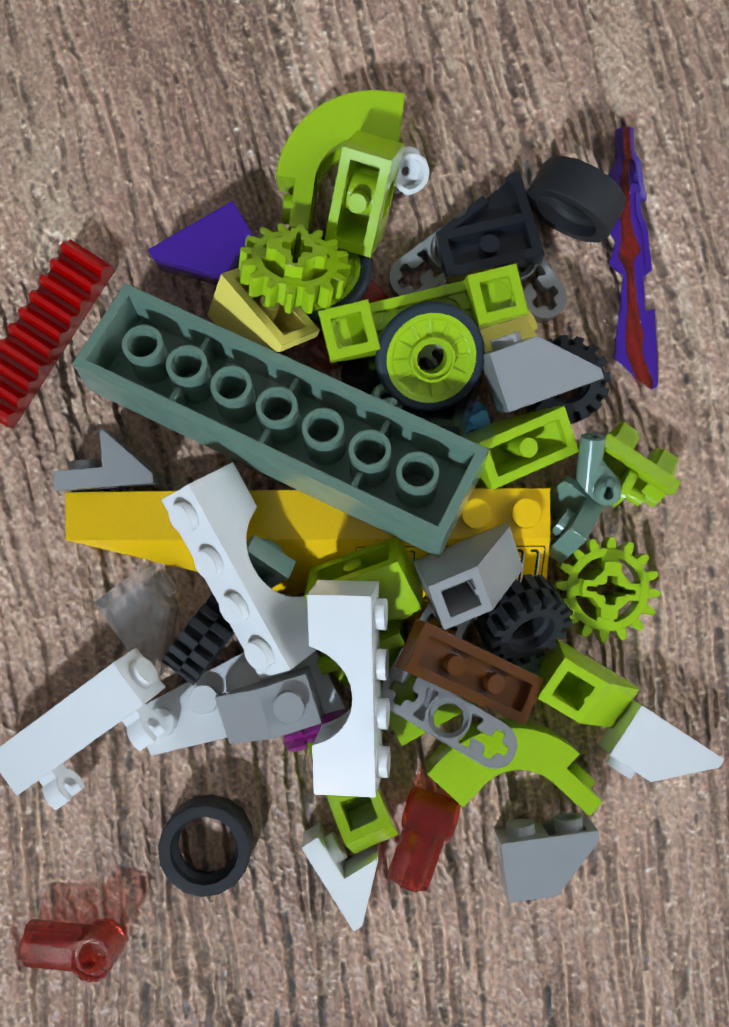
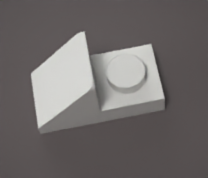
[301,822,378,931]

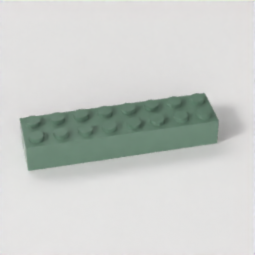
[72,283,489,558]

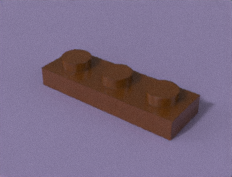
[395,618,544,725]

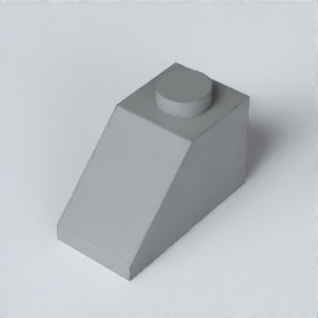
[483,331,604,412]
[215,666,324,744]

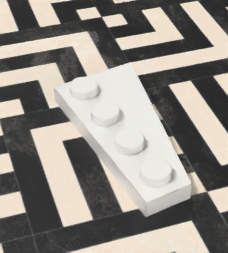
[147,650,347,756]

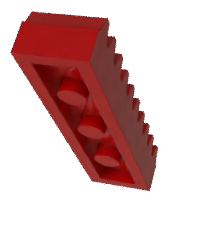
[0,239,116,429]

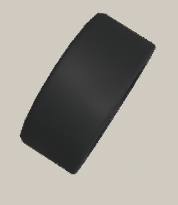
[526,156,626,243]
[158,794,254,897]

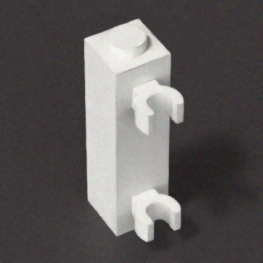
[0,647,168,810]

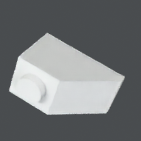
[598,700,724,782]

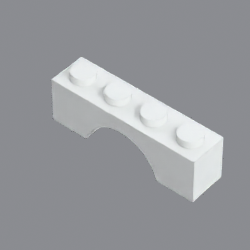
[162,462,317,679]
[307,580,391,797]

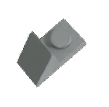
[53,428,163,492]

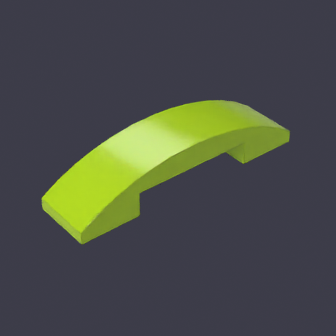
[318,264,529,363]

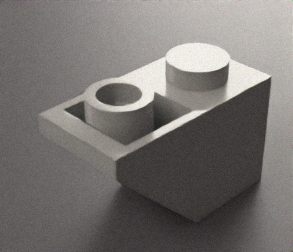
[413,523,523,630]
[494,812,600,903]

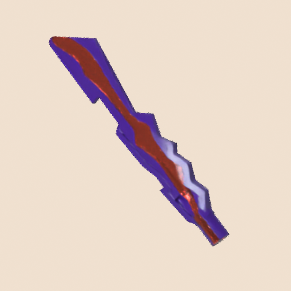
[608,127,658,389]

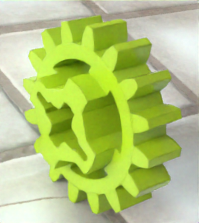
[239,223,351,314]
[551,537,661,642]

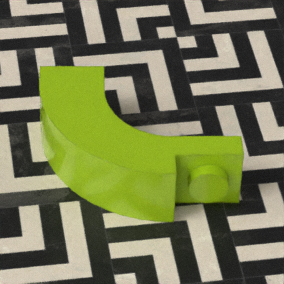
[276,90,405,234]
[424,718,603,816]

